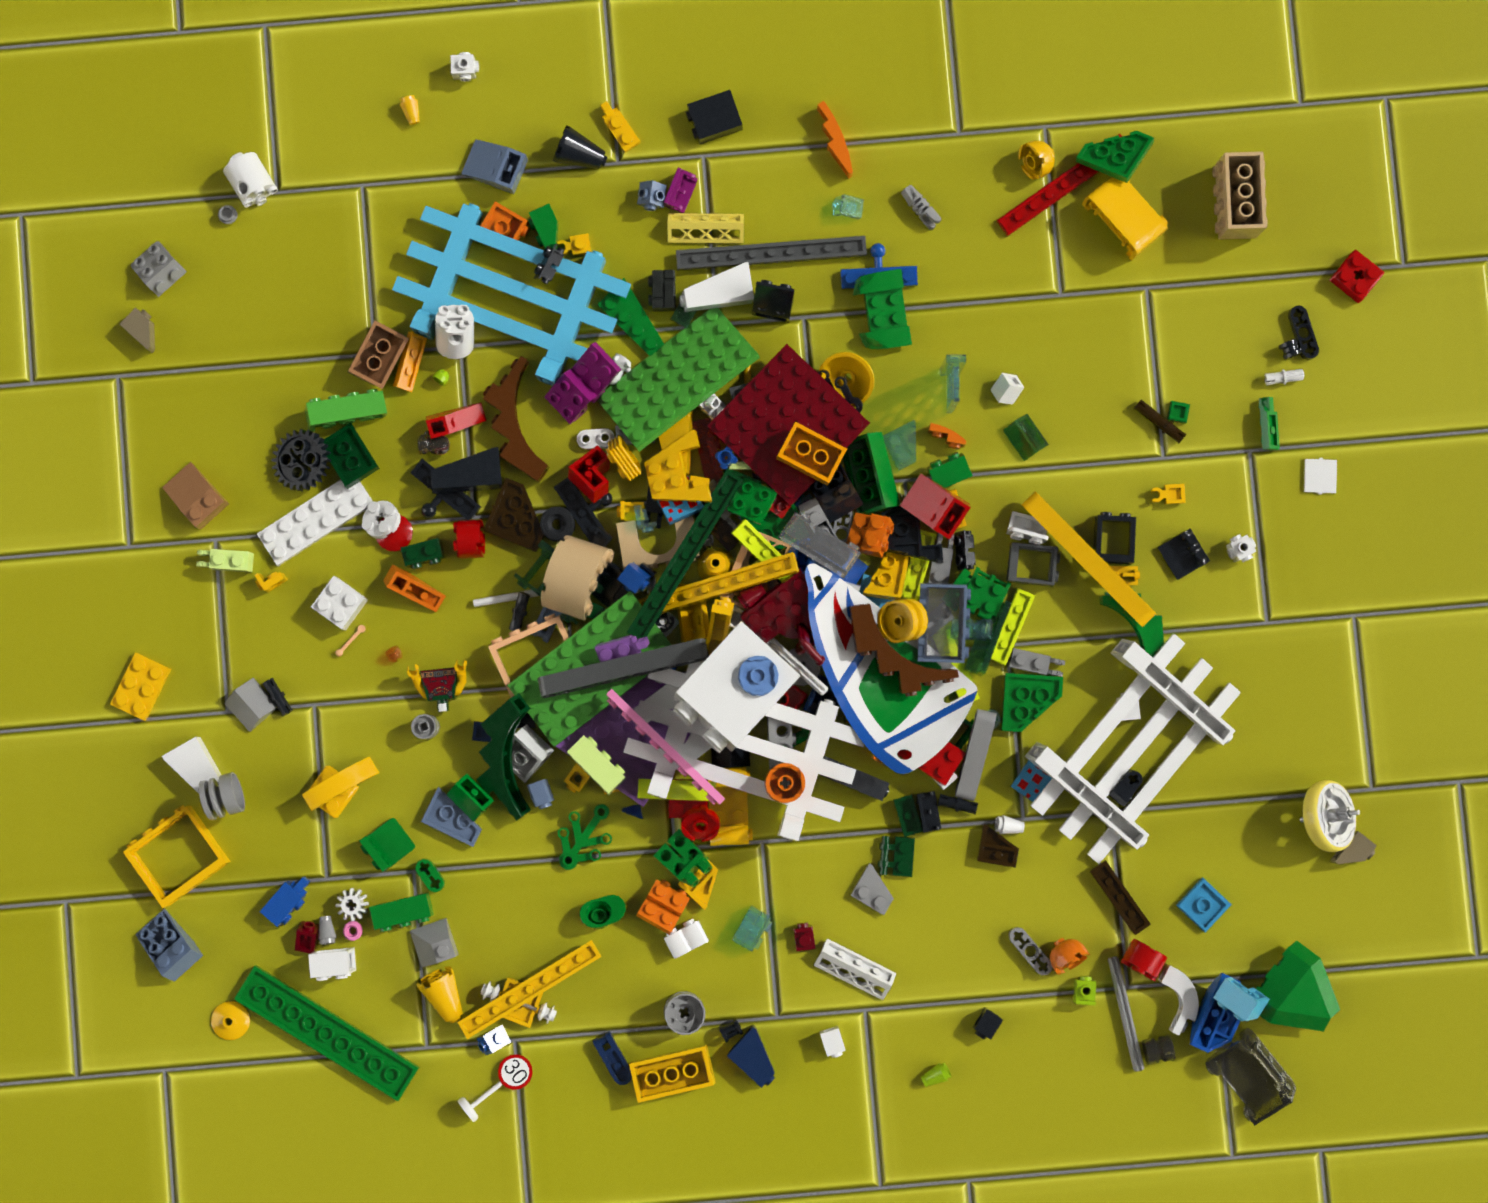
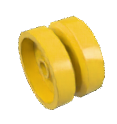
[877,598,928,643]

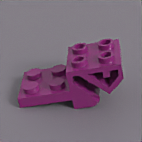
[544,342,622,424]

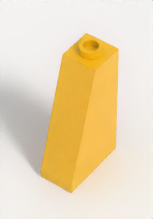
[659,410,693,475]

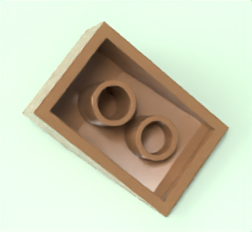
[162,462,229,529]

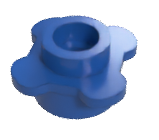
[715,447,738,469]

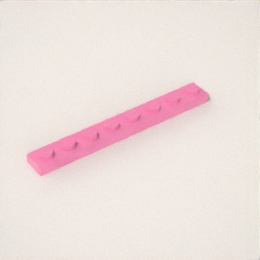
[606,689,725,805]

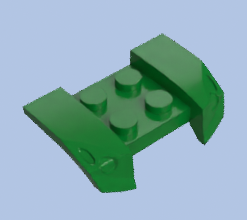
[853,269,912,350]

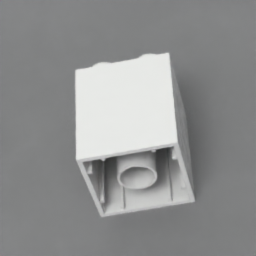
[673,621,801,753]

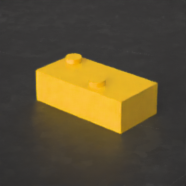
[629,1044,716,1103]

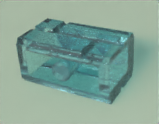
[732,905,773,951]

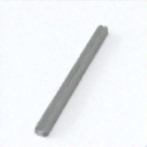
[1108,956,1144,1072]

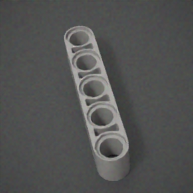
[955,709,997,801]

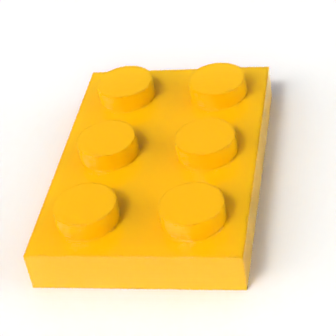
[110,652,171,721]

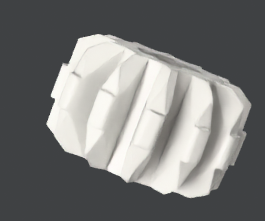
[336,888,369,921]

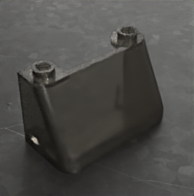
[1205,1028,1296,1126]

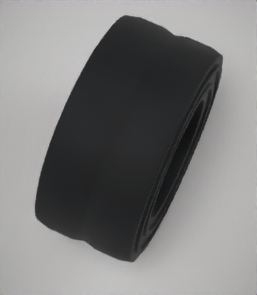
[540,507,575,542]

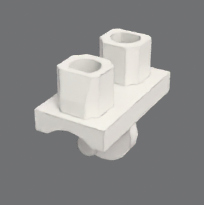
[699,394,726,420]

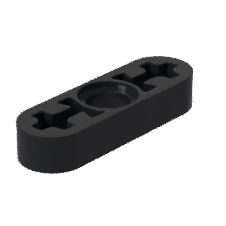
[1288,305,1319,360]

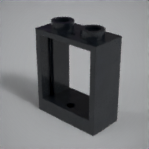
[1093,512,1136,565]

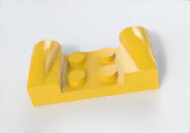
[708,767,753,846]

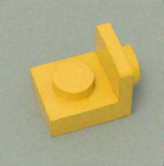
[255,572,288,592]

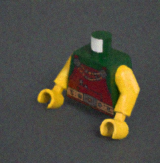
[407,660,467,712]

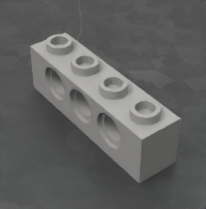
[767,717,796,788]

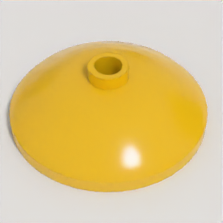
[819,352,875,407]

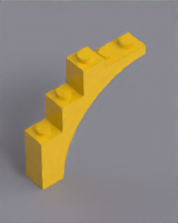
[706,596,735,656]

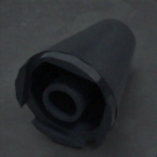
[553,125,607,169]

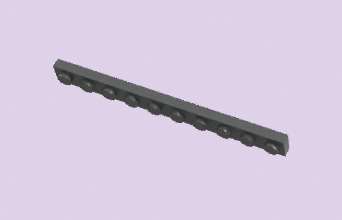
[676,236,867,271]

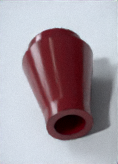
[737,584,767,609]

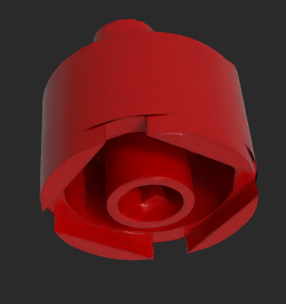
[453,519,485,559]
[1121,938,1168,982]

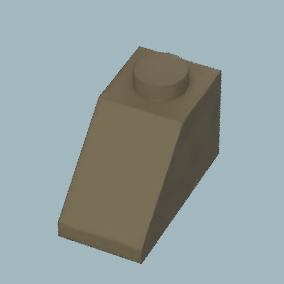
[120,308,155,353]
[1330,831,1377,864]

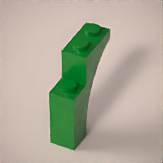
[1099,590,1164,657]

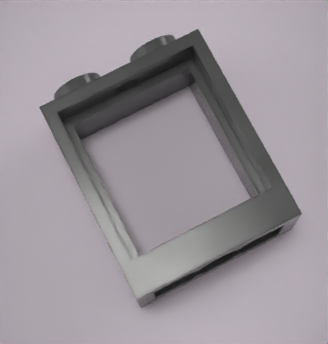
[1006,542,1061,587]

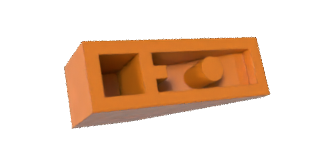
[383,564,446,612]

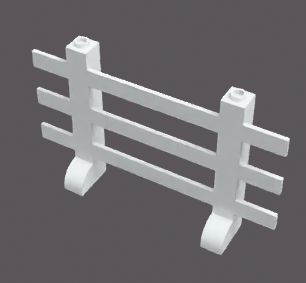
[1024,633,1241,864]
[623,660,864,841]

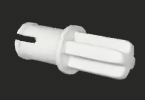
[1264,369,1304,386]

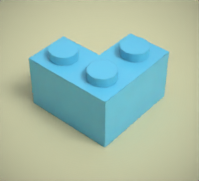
[1213,977,1270,1022]

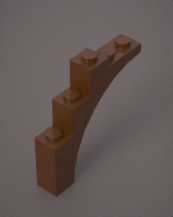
[483,356,550,483]
[849,603,959,696]

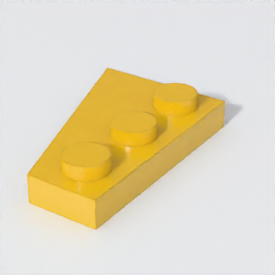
[863,552,910,600]

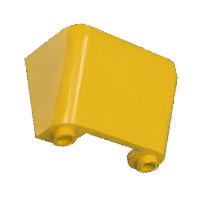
[1082,177,1168,260]

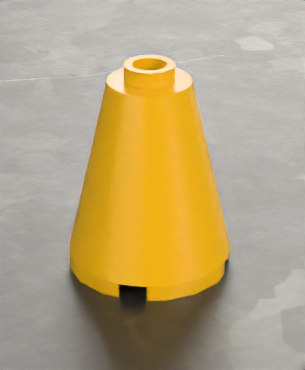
[697,548,735,580]
[416,966,463,1023]

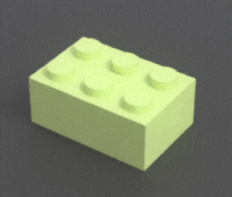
[567,735,625,795]

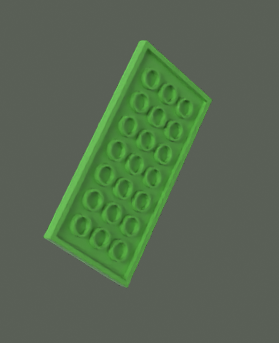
[597,308,760,452]
[507,591,672,747]

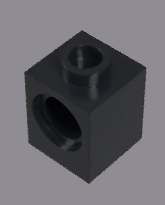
[973,1007,1003,1040]

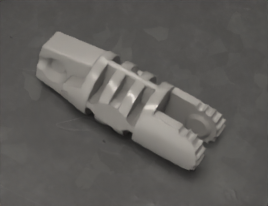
[901,185,942,230]

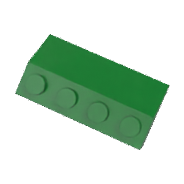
[843,432,900,515]

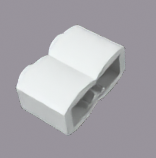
[664,918,709,959]

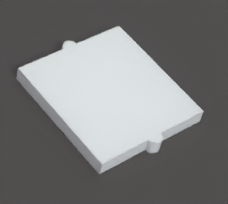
[1304,457,1337,495]

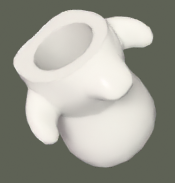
[610,353,632,385]

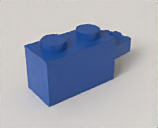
[260,876,311,927]

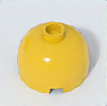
[1018,140,1055,180]

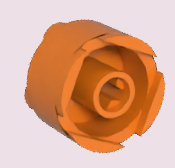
[765,763,805,803]

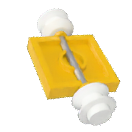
[481,977,557,1028]

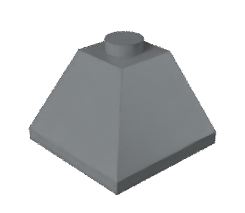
[410,918,459,967]

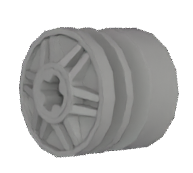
[199,772,245,820]
[664,991,706,1035]

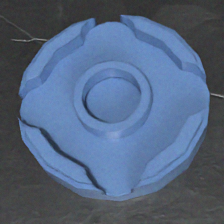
[738,656,779,696]

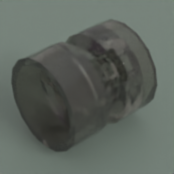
[1142,1035,1176,1065]

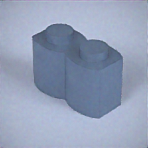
[527,779,554,809]

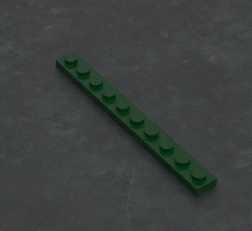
[626,470,743,639]

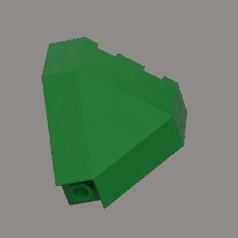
[1255,941,1340,1032]

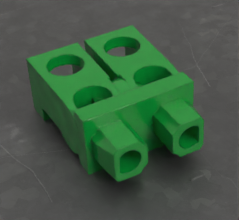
[653,829,713,888]

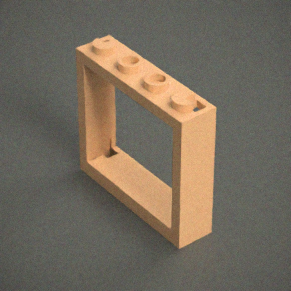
[488,613,570,698]

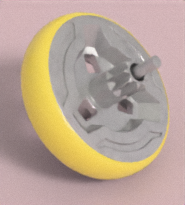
[1300,780,1360,852]

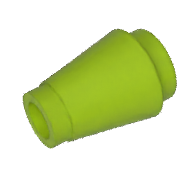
[921,1063,951,1087]

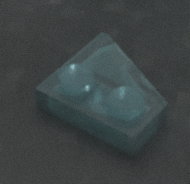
[883,420,916,471]

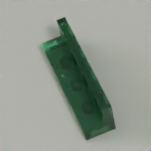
[963,601,1011,677]

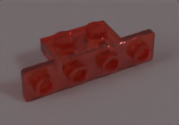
[692,418,723,483]

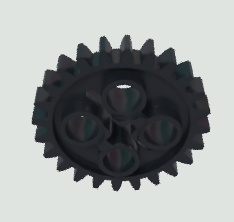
[271,429,331,492]

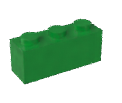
[369,892,434,932]

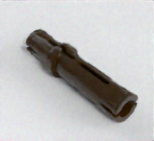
[1134,399,1187,444]

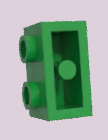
[927,452,973,488]
[447,774,494,822]

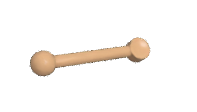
[336,625,366,657]

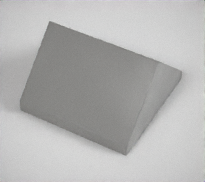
[224,678,277,732]

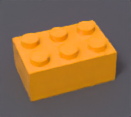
[776,422,847,486]

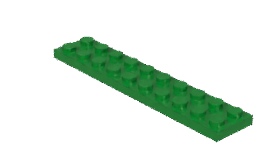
[234,965,419,1101]

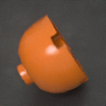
[1050,938,1090,975]

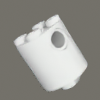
[223,152,278,208]
[435,305,474,359]

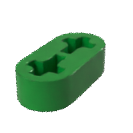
[416,859,445,892]

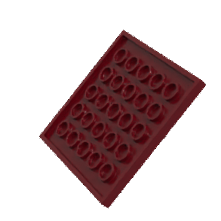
[707,344,870,507]

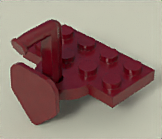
[740,568,825,666]

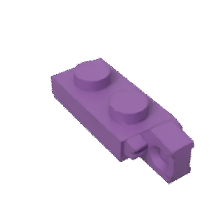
[595,635,650,662]

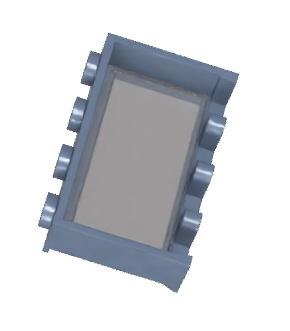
[918,583,971,663]

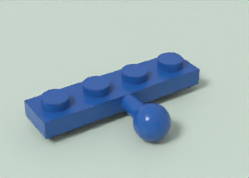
[841,243,918,289]

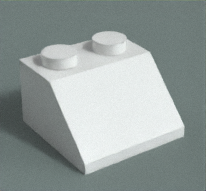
[511,724,554,783]

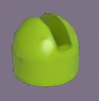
[432,369,449,386]

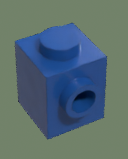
[617,562,651,593]

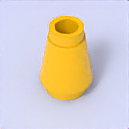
[399,95,420,125]

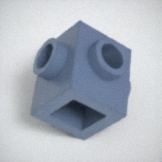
[637,180,667,211]

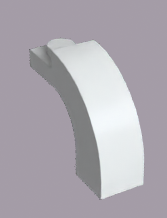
[1158,964,1199,1035]

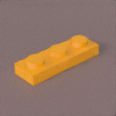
[393,332,427,392]

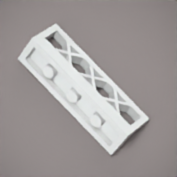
[814,939,896,1000]

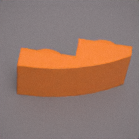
[928,423,966,449]

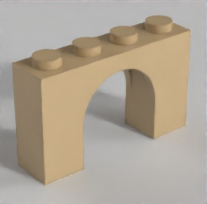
[616,515,700,569]

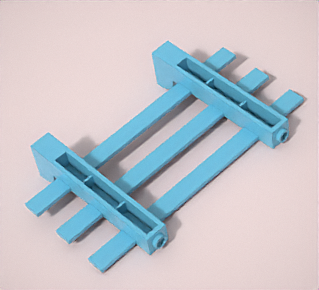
[392,203,631,386]

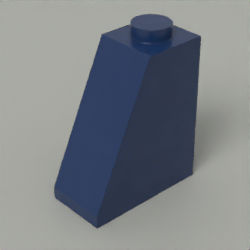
[727,1024,775,1088]

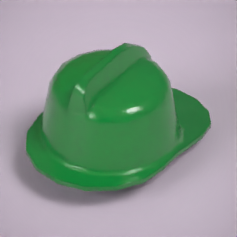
[580,895,626,929]

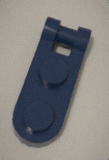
[592,1031,632,1085]

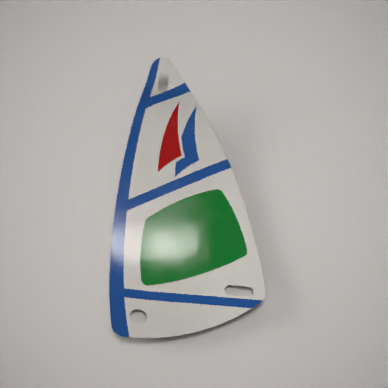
[805,563,977,774]

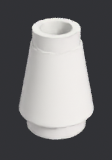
[995,815,1025,834]

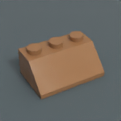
[348,320,409,389]

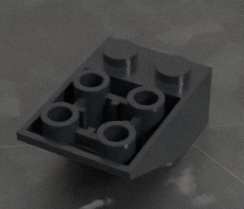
[752,280,795,323]
[810,464,864,523]

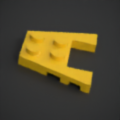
[644,430,712,503]

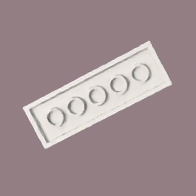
[257,480,373,566]

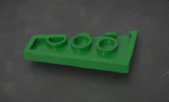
[597,278,664,356]

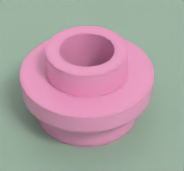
[343,921,363,941]

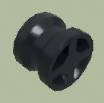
[1279,339,1302,360]

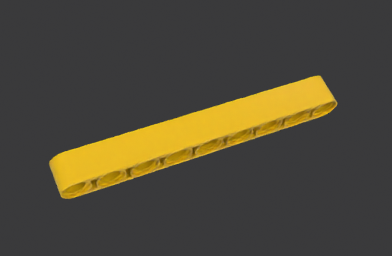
[1021,491,1157,627]

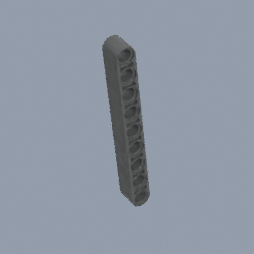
[537,638,709,698]

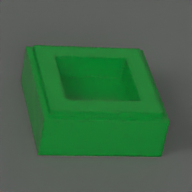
[1167,401,1190,424]

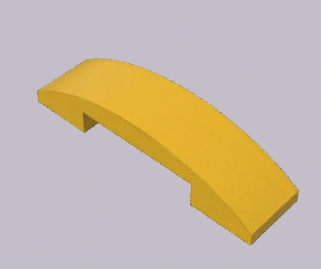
[302,756,379,812]

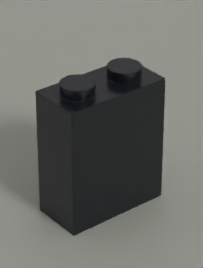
[685,90,743,144]

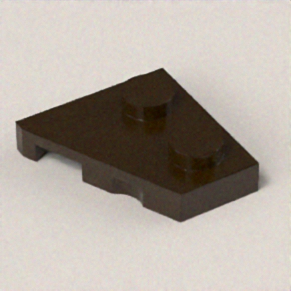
[977,824,1019,868]

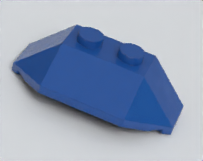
[1190,972,1241,1053]

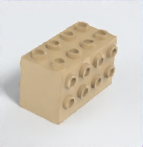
[1212,152,1268,240]

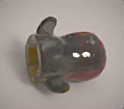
[418,430,450,455]

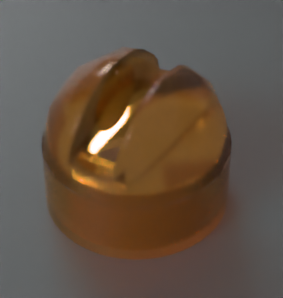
[385,646,402,662]

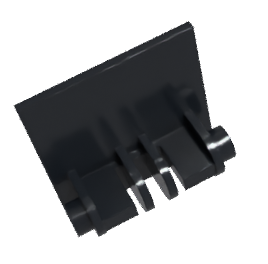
[1158,528,1210,580]

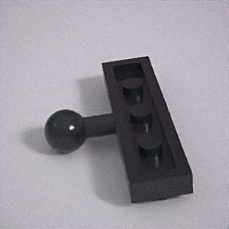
[410,458,482,520]
[554,477,612,543]

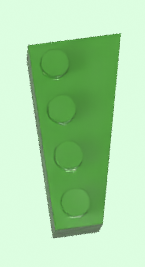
[305,389,387,432]

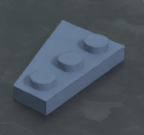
[421,787,482,847]

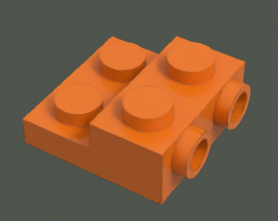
[480,201,530,256]
[846,512,894,558]
[636,879,690,935]

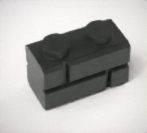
[648,270,676,312]

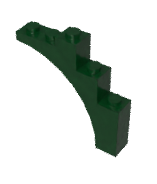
[477,693,531,821]

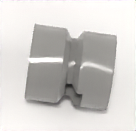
[411,714,440,739]

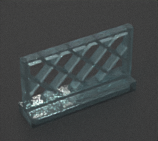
[940,355,966,413]

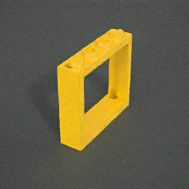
[123,805,231,908]

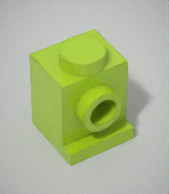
[1073,976,1096,1005]

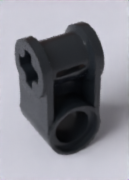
[1108,769,1142,807]

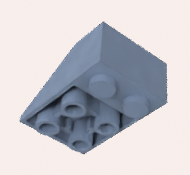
[461,139,528,195]
[135,909,203,982]

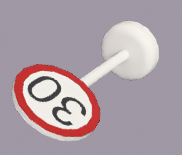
[457,1054,533,1122]

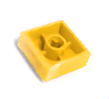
[606,435,641,481]
[309,765,359,818]

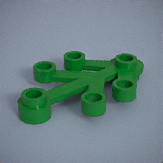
[558,804,612,870]

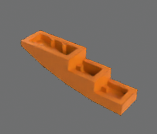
[817,100,853,179]

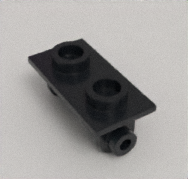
[534,244,565,285]
[954,530,976,570]

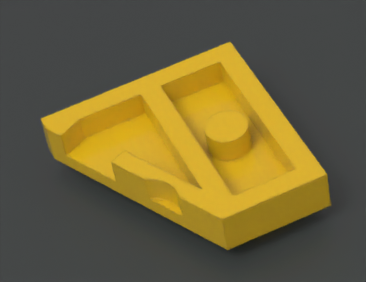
[678,860,718,910]

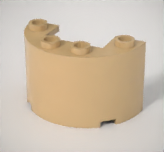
[541,535,614,621]

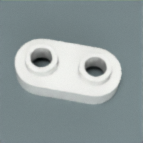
[577,428,615,450]

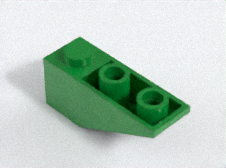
[528,204,559,249]

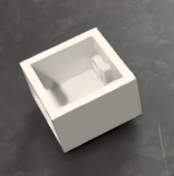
[311,576,368,630]
[308,947,356,981]

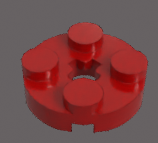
[681,805,720,842]

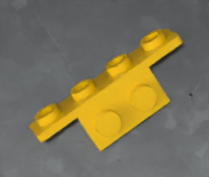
[677,584,709,643]

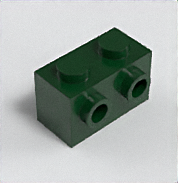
[401,538,446,570]

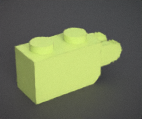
[196,549,254,572]

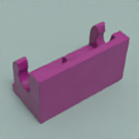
[664,167,698,213]

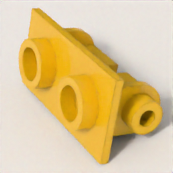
[1099,566,1140,585]

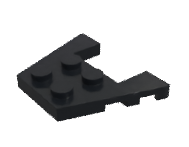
[881,506,943,563]
[591,526,657,607]

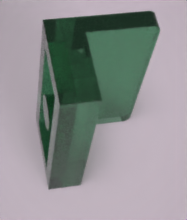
[1003,414,1049,461]

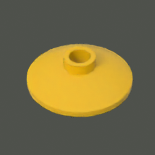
[211,1001,250,1040]

